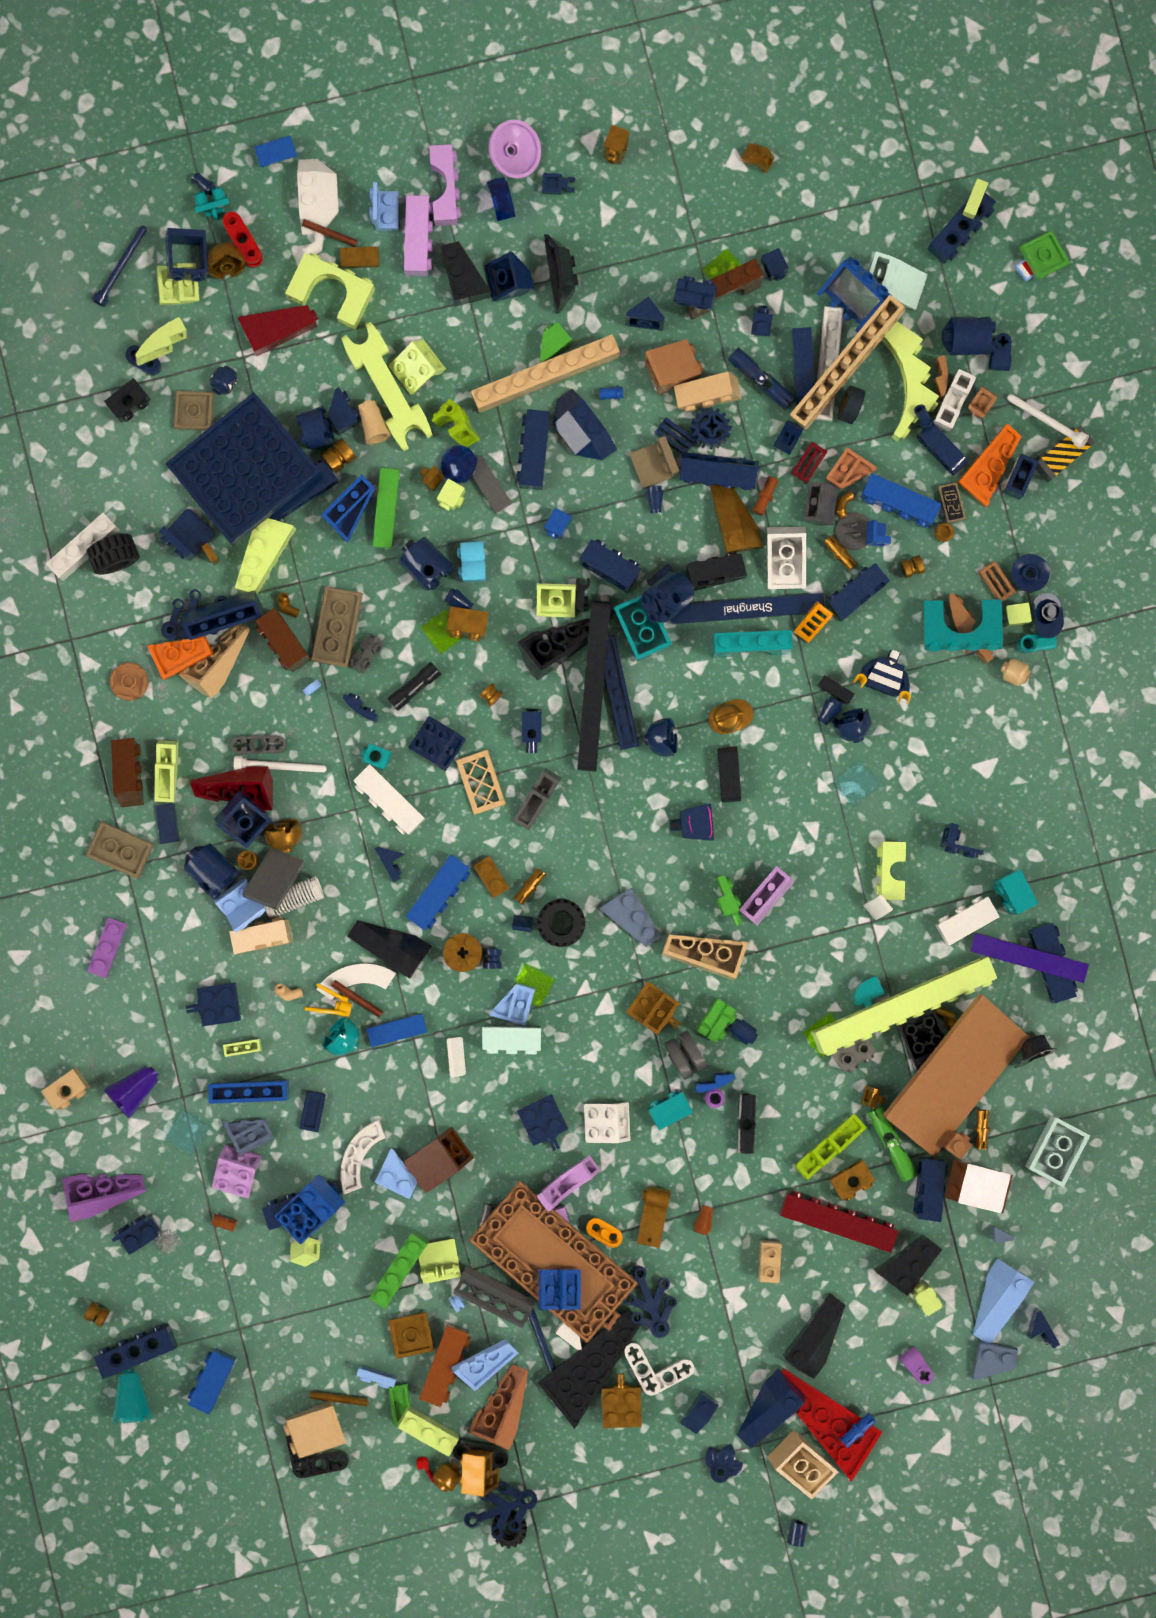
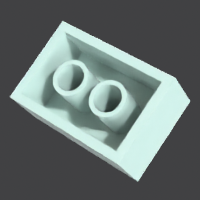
[1024,1115,1090,1187]

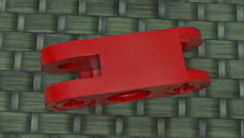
[223,212,263,268]

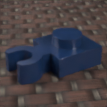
[542,173,575,195]

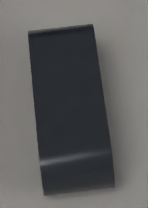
[717,746,741,803]
[453,1439,509,1468]

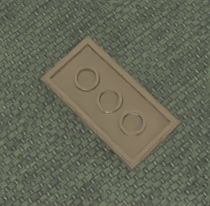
[311,586,363,668]

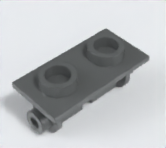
[349,633,384,674]

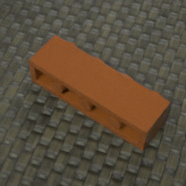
[419,1323,471,1407]

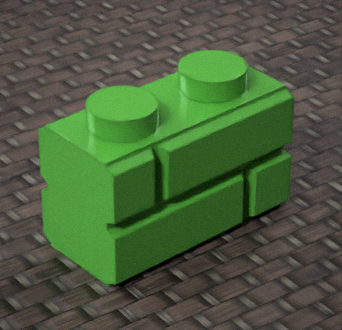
[695,998,737,1043]

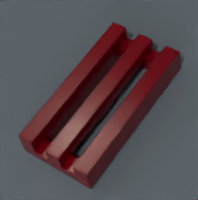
[791,442,828,484]

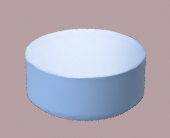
[302,679,321,696]

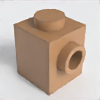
[943,1132,972,1160]

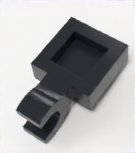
[576,578,590,612]

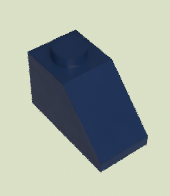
[680,1390,719,1434]

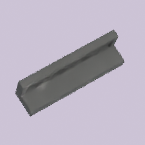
[453,1266,536,1328]

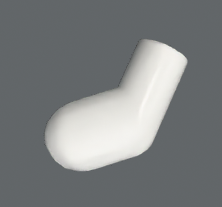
[302,232,324,255]

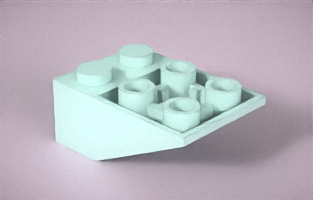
[862,251,928,311]

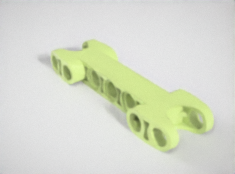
[341,322,433,451]

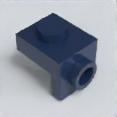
[751,305,773,337]
[773,420,804,455]

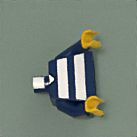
[853,649,911,704]

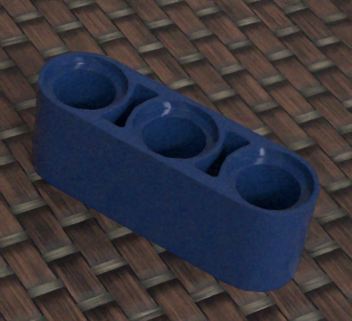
[916,423,968,476]

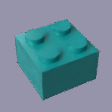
[993,869,1039,915]

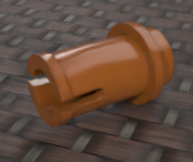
[211,1213,237,1232]

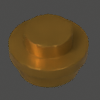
[935,523,954,542]

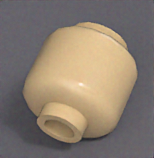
[1001,658,1031,686]

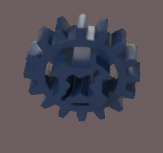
[690,407,732,450]

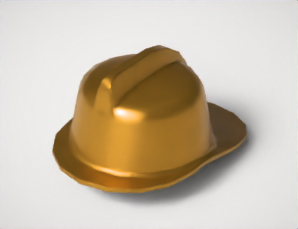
[708,699,754,735]

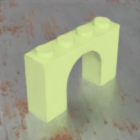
[285,253,375,330]

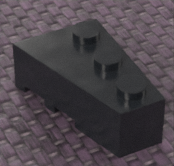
[440,241,492,307]
[685,552,747,591]

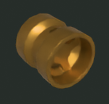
[900,555,925,579]
[237,851,259,870]
[83,1301,110,1328]

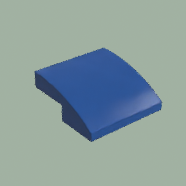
[694,1072,735,1093]
[539,1270,581,1310]

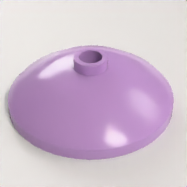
[489,120,541,179]

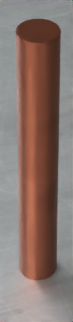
[301,219,357,247]
[331,980,383,1017]

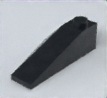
[517,618,590,680]
[347,920,432,979]
[783,1293,846,1379]

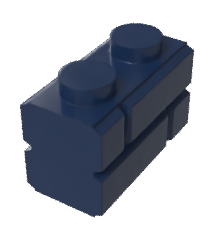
[674,276,718,311]

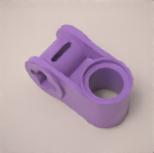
[899,1346,934,1385]

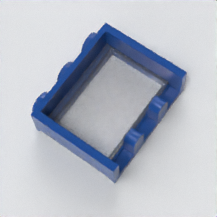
[817,256,892,333]

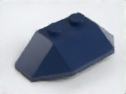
[553,389,617,461]

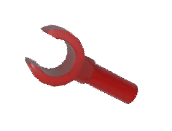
[416,1457,435,1483]

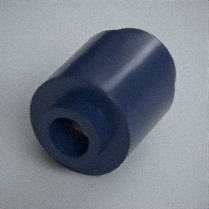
[728,1018,758,1045]

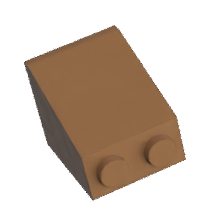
[644,339,703,395]

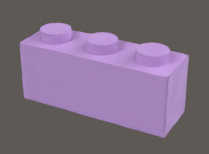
[739,866,794,926]

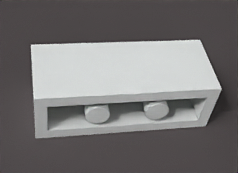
[935,896,1000,945]

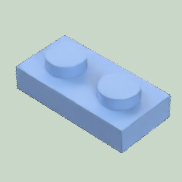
[356,1365,397,1388]

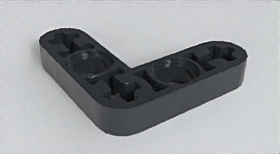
[285,1433,349,1478]

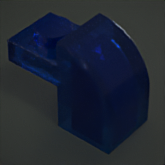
[487,177,516,222]

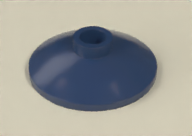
[1011,554,1050,592]

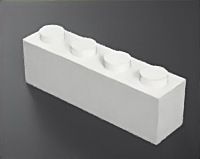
[46,513,120,581]
[354,764,425,835]

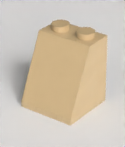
[283,1401,346,1458]

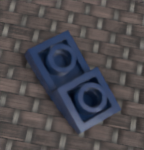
[343,693,379,723]

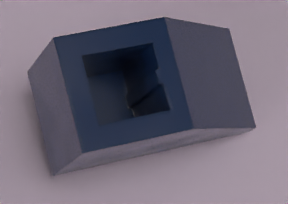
[328,387,359,435]

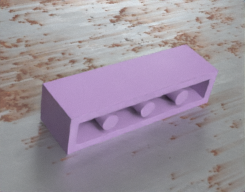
[404,195,433,276]

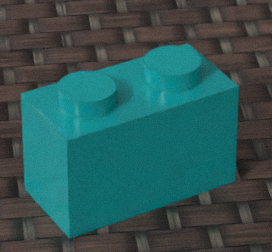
[648,1090,693,1130]

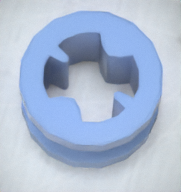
[449,1294,466,1313]

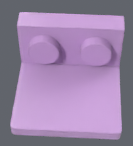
[212,1144,262,1198]

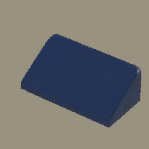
[155,803,180,844]

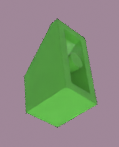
[540,322,572,363]

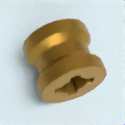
[479,683,503,707]

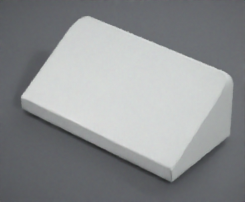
[447,1037,466,1077]

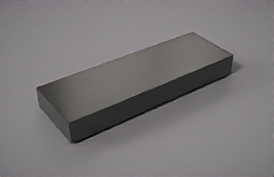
[465,455,512,514]

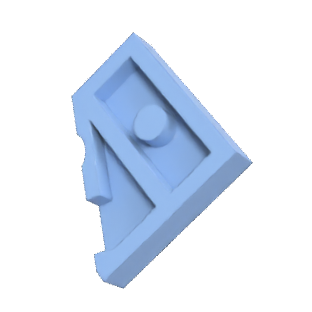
[490,983,536,1026]

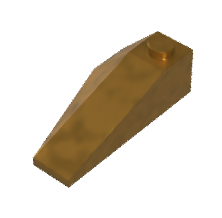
[710,484,763,554]

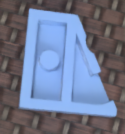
[375,1148,417,1199]

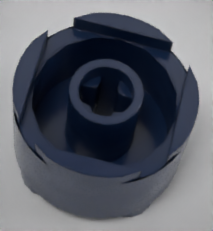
[296,406,334,450]

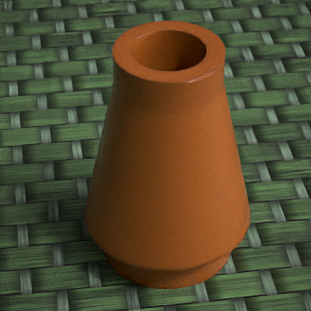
[693,1205,713,1236]

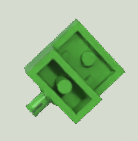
[715,875,743,926]

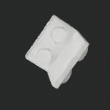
[584,1102,630,1143]

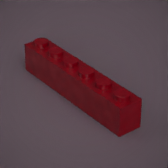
[779,1190,898,1253]

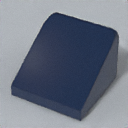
[512,915,533,932]

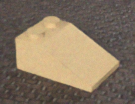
[767,1430,838,1499]

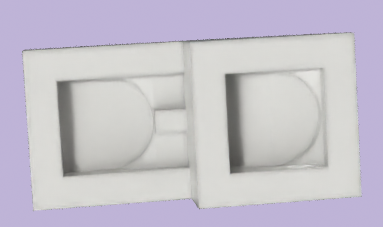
[863,894,893,920]

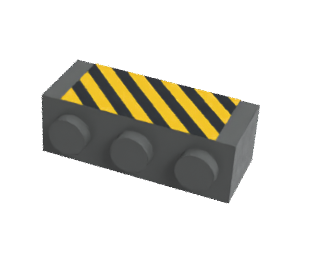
[1035,425,1095,482]

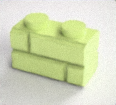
[910,1280,943,1316]

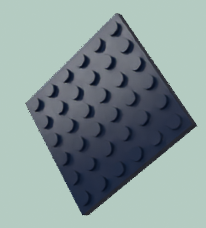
[165,392,322,546]

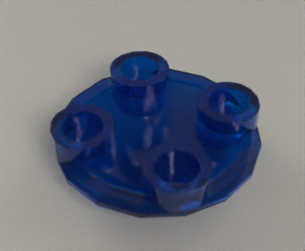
[441,445,478,483]

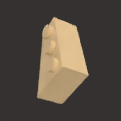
[674,371,742,412]
[230,917,293,954]

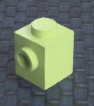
[437,479,465,511]

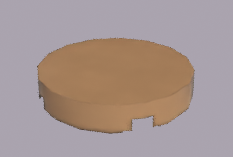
[110,663,149,701]

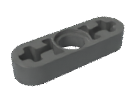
[230,735,287,754]

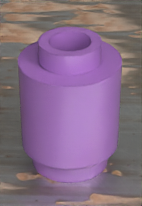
[704,1088,725,1108]

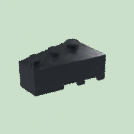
[873,1235,942,1296]

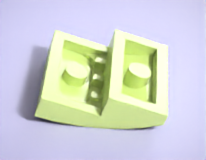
[156,263,199,305]

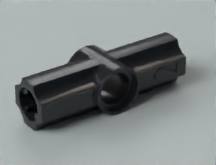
[737,1094,756,1154]

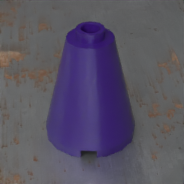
[104,1066,158,1118]

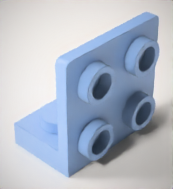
[369,182,399,231]
[214,877,266,933]

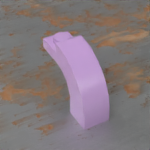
[537,1155,601,1212]

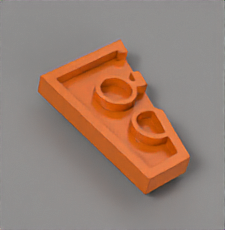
[147,636,214,680]

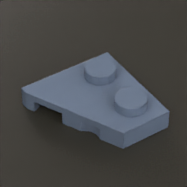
[223,1120,274,1156]
[972,1341,1018,1380]

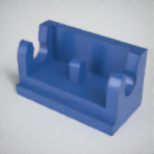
[254,136,297,168]

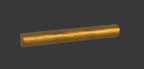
[309,1391,368,1406]

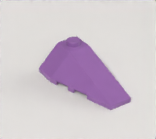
[62,1174,146,1222]

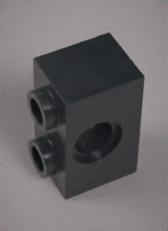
[104,378,151,423]

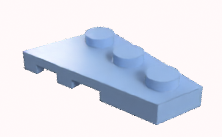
[451,1339,519,1391]

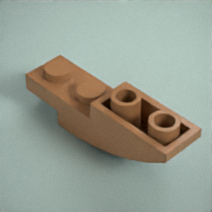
[947,593,994,664]

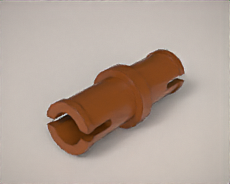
[752,476,779,516]

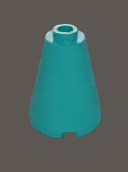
[112,1369,152,1424]

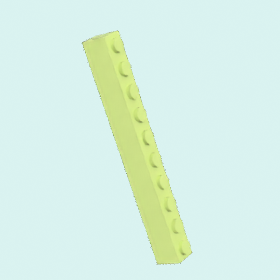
[811,957,997,1056]

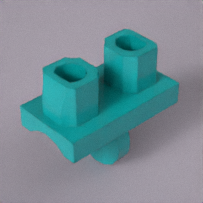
[194,186,230,221]

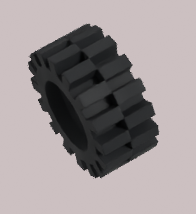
[492,1510,527,1548]

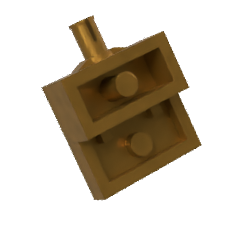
[626,981,682,1035]
[602,1373,642,1428]

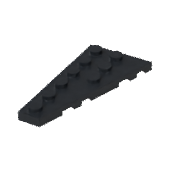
[538,1309,641,1429]

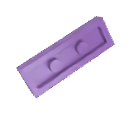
[87,917,128,978]

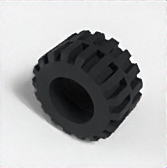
[86,533,140,575]
[537,899,585,947]

